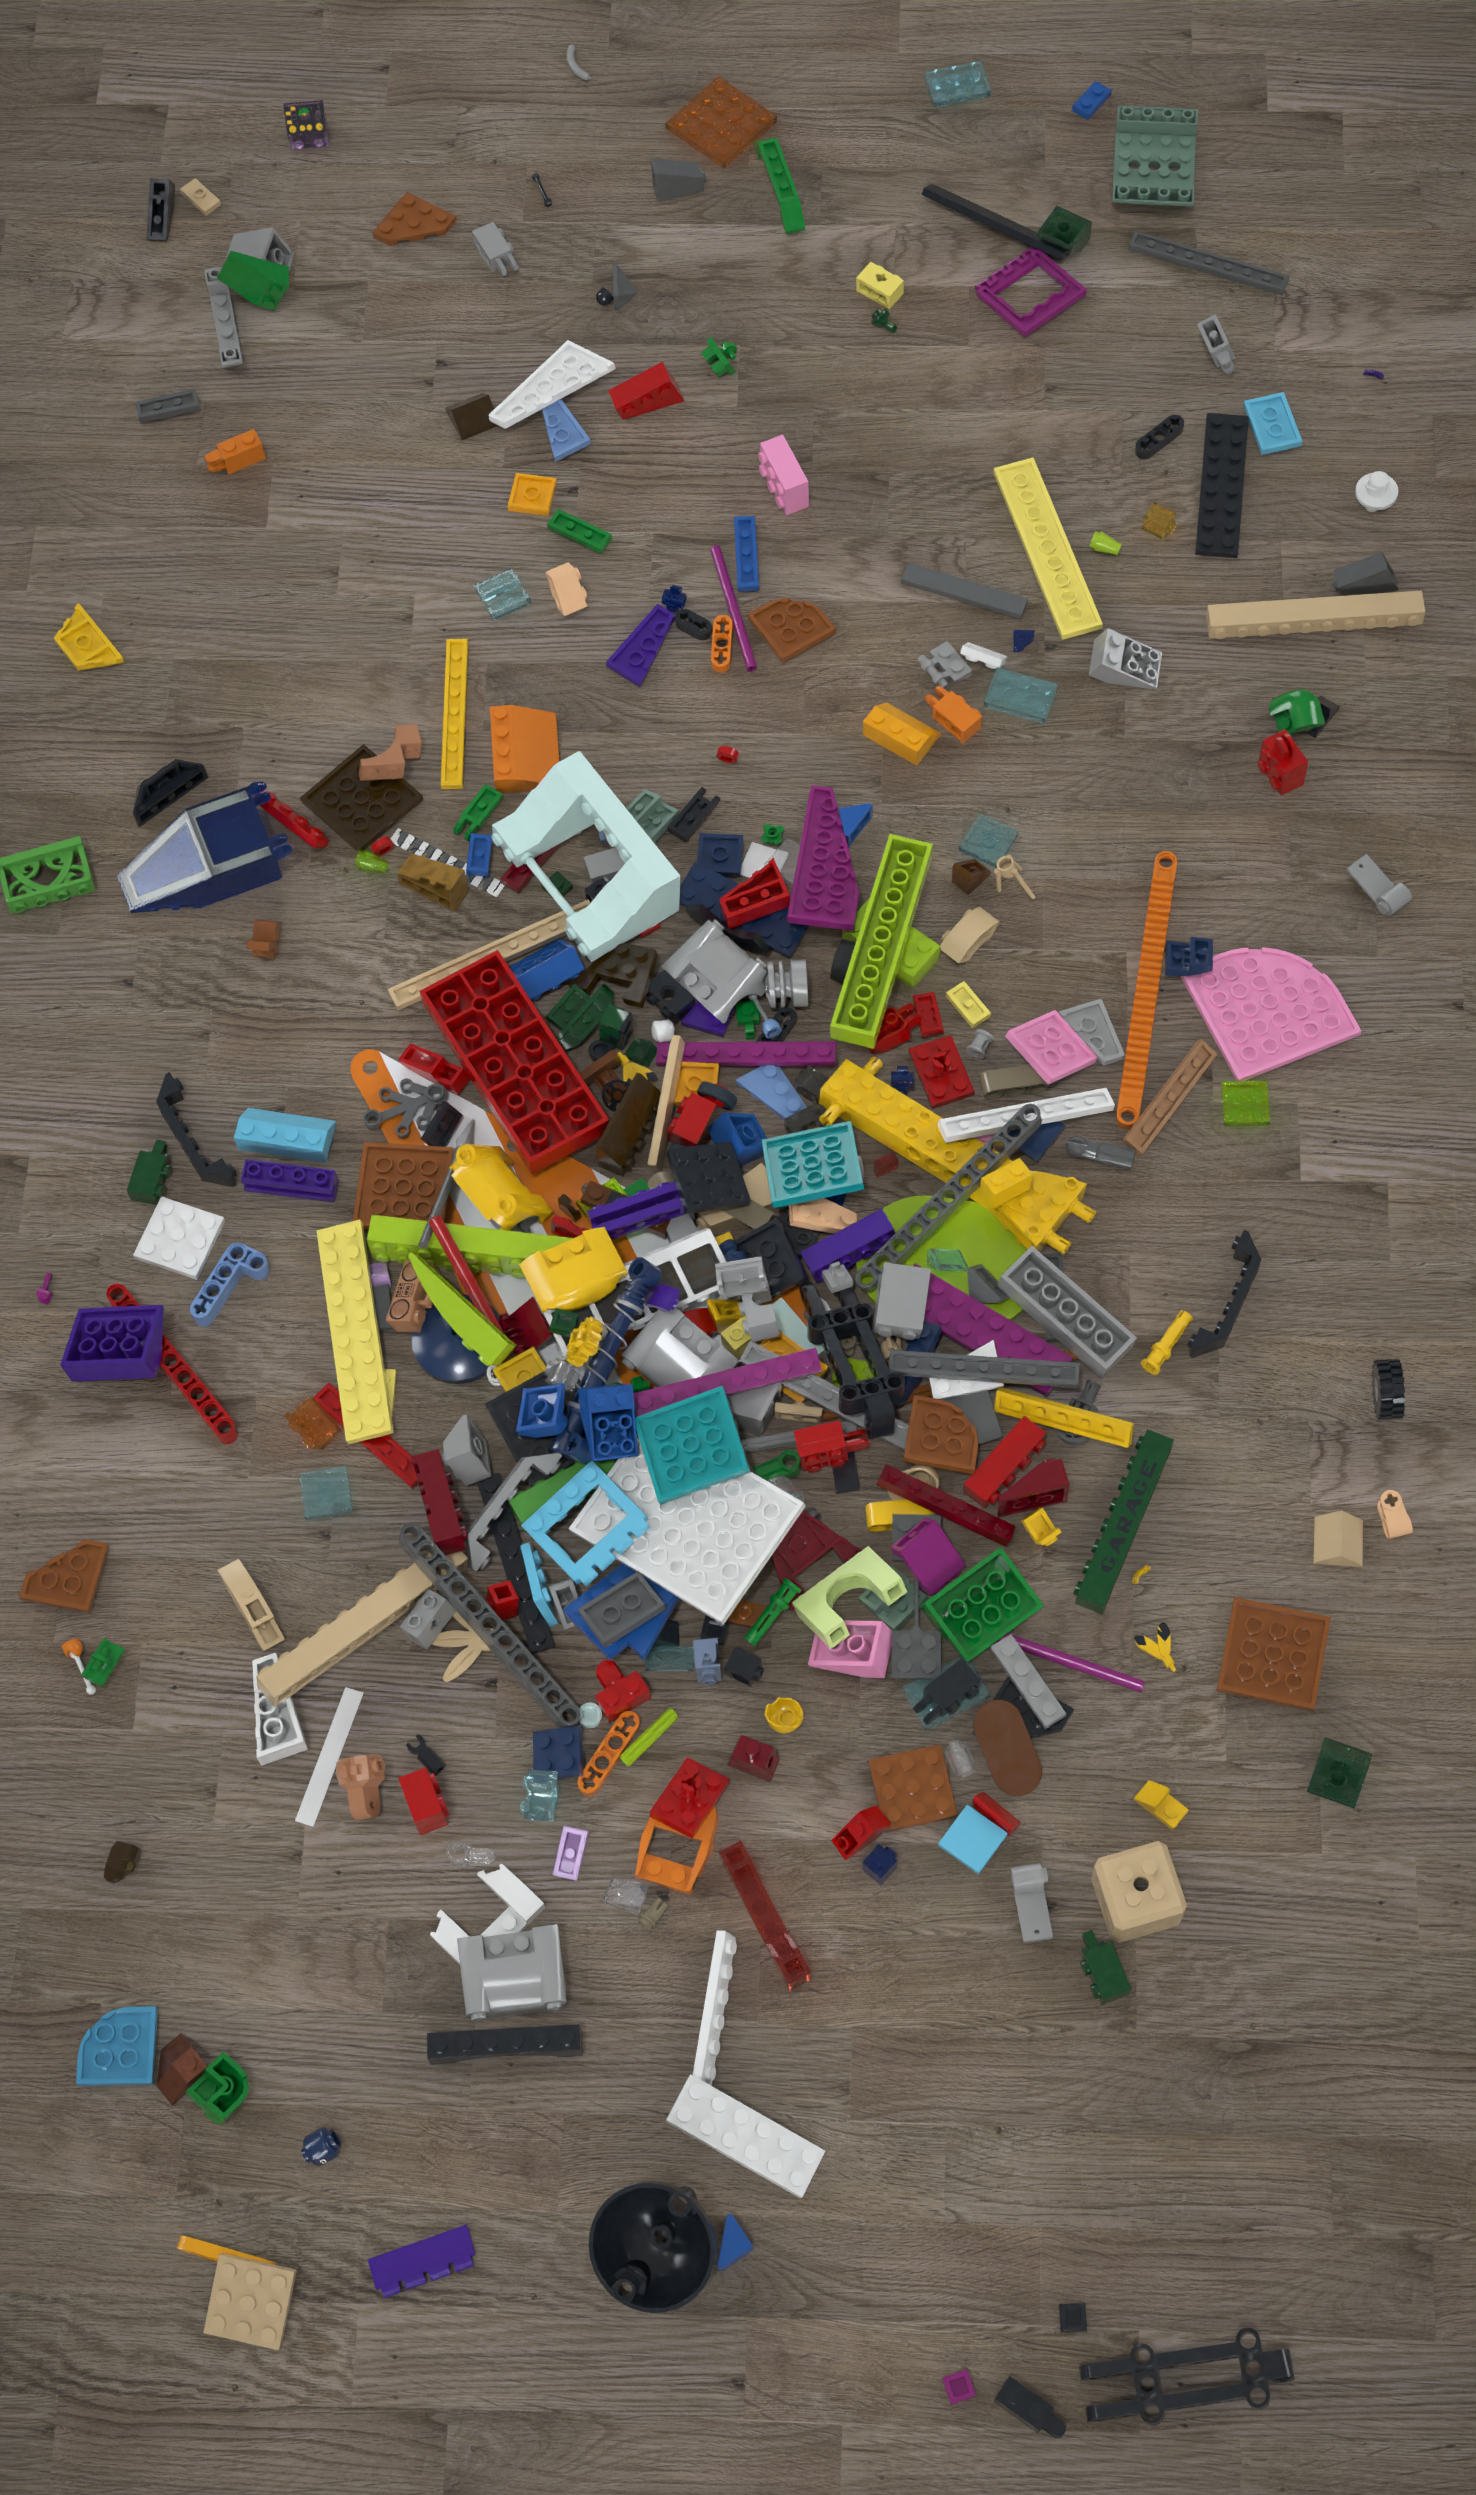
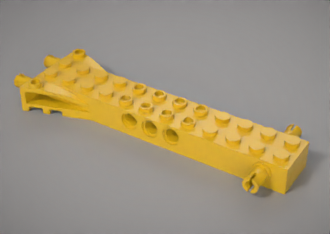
[819,1056,1096,1255]

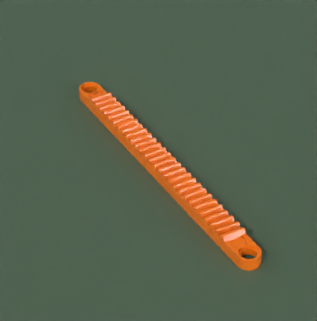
[1116,851,1177,1130]

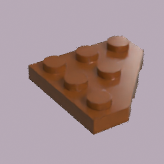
[373,192,457,246]
[19,1539,110,1613]

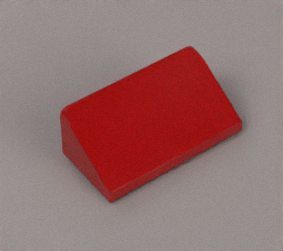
[972,1792,1021,1836]

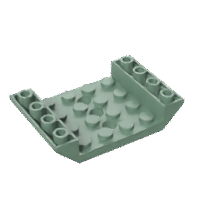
[1112,106,1198,207]

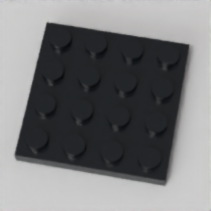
[484,1359,586,1487]

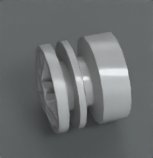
[765,959,808,1009]

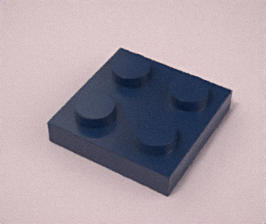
[697,833,743,877]
[533,1725,583,1782]

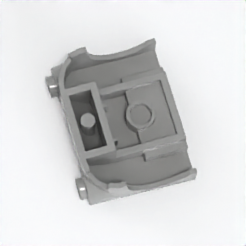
[661,919,767,1024]
[621,1307,739,1388]
[457,1924,567,2022]

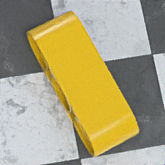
[865,1500,936,1532]

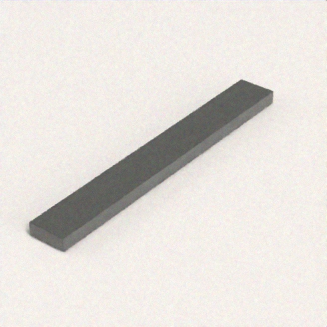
[1128,231,1289,296]
[888,1350,1080,1388]

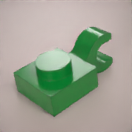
[735,1001,760,1039]

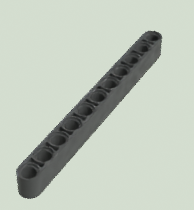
[855,1104,1042,1293]
[398,1522,581,1728]

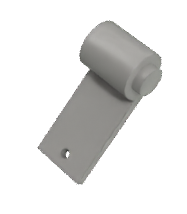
[1346,854,1412,916]
[1010,1863,1053,1943]

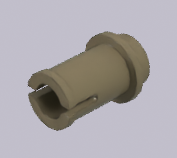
[638,1897,669,1931]

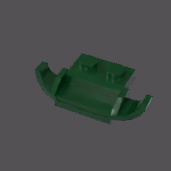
[545,984,614,1050]

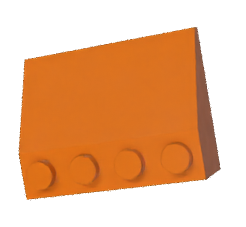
[490,705,559,794]

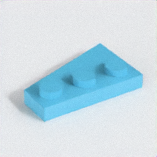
[520,1543,559,1627]

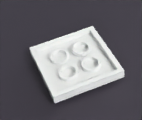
[133,1196,225,1280]

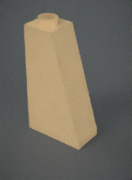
[696,1163,789,1235]

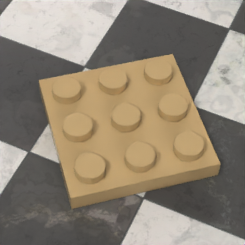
[203,2253,297,2350]

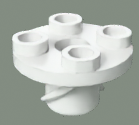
[1355,471,1398,512]

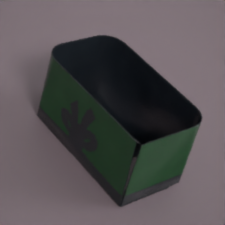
[599,1004,633,1051]

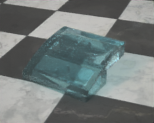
[474,568,532,620]

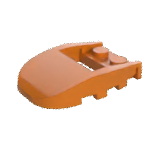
[635,1806,719,1895]

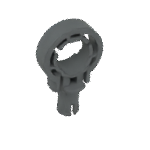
[1055,1379,1101,1446]

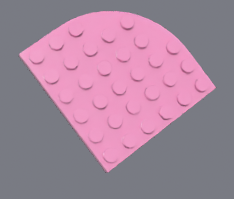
[1180,947,1361,1083]

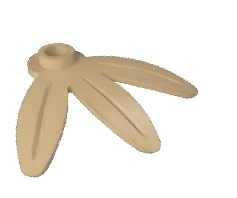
[432,1604,494,1682]

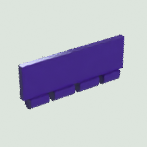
[367,2225,476,2298]

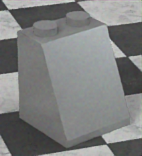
[225,227,294,270]
[872,1262,931,1340]
[727,1382,782,1437]

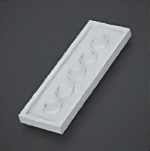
[665,2074,825,2198]

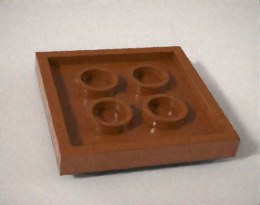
[868,1744,957,1833]

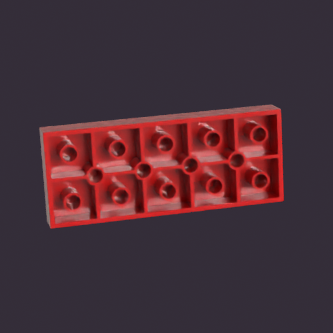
[419,950,609,1175]

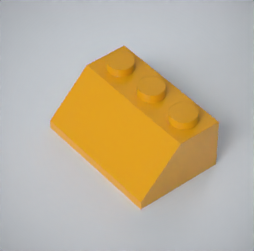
[863,703,941,766]

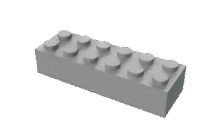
[997,1246,1137,1379]

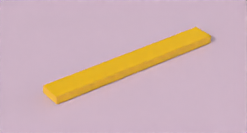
[441,639,468,789]

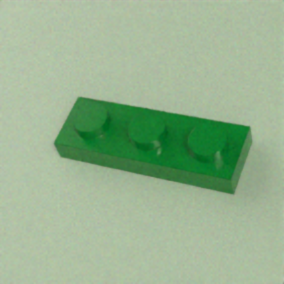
[547,509,612,554]

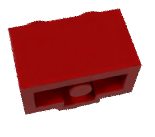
[595,1660,651,1724]

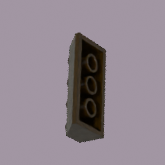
[596,1073,661,1177]

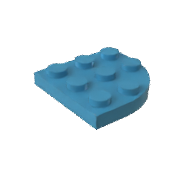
[76,2006,158,2086]

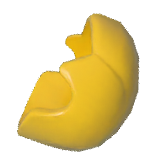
[764,1697,804,1734]

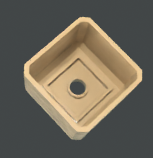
[1091,1841,1187,1943]

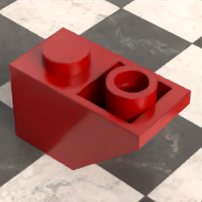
[831,1805,891,1860]

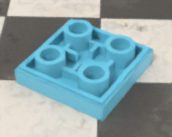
[938,1805,1008,1875]

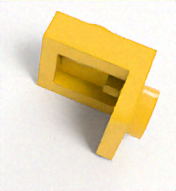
[1020,1507,1061,1546]

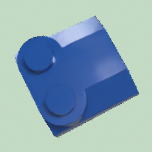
[516,1383,568,1438]

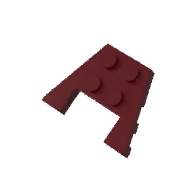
[771,1510,862,1611]

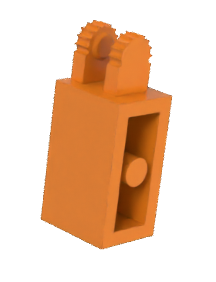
[205,429,266,475]
[925,686,982,743]

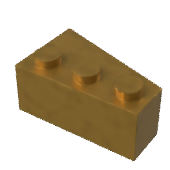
[397,853,469,912]

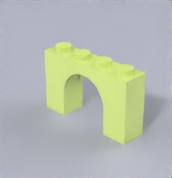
[792,1546,907,1649]

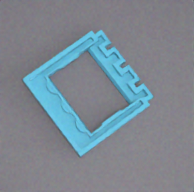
[521,1461,650,1586]

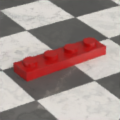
[252,791,330,848]

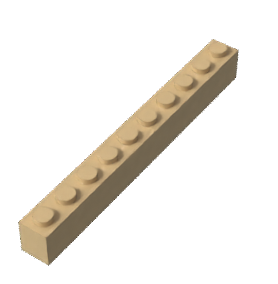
[1206,591,1425,639]
[256,1551,468,1707]

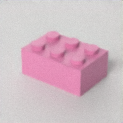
[758,435,809,515]

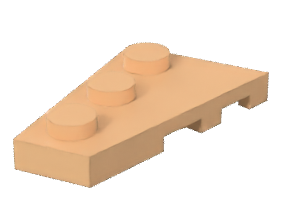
[789,1198,857,1234]

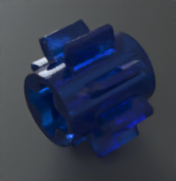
[661,585,687,613]
[891,1066,914,1094]

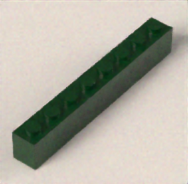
[1073,1429,1174,1614]

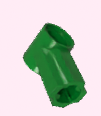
[753,1450,802,1483]

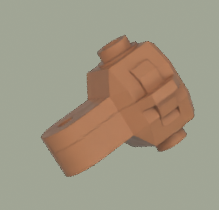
[336,1754,385,1820]

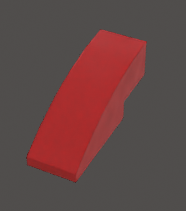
[398,1043,470,1095]

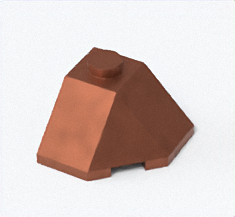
[156,2033,207,2106]

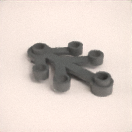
[363,1078,447,1139]

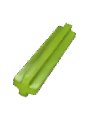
[620,1708,678,1766]

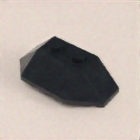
[133,759,208,827]

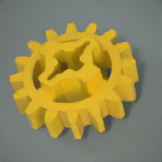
[566,1316,603,1367]

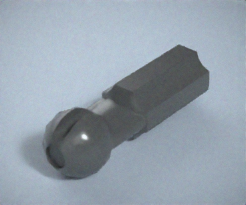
[1066,1136,1135,1170]

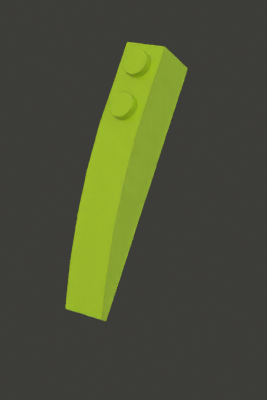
[408,1252,516,1367]

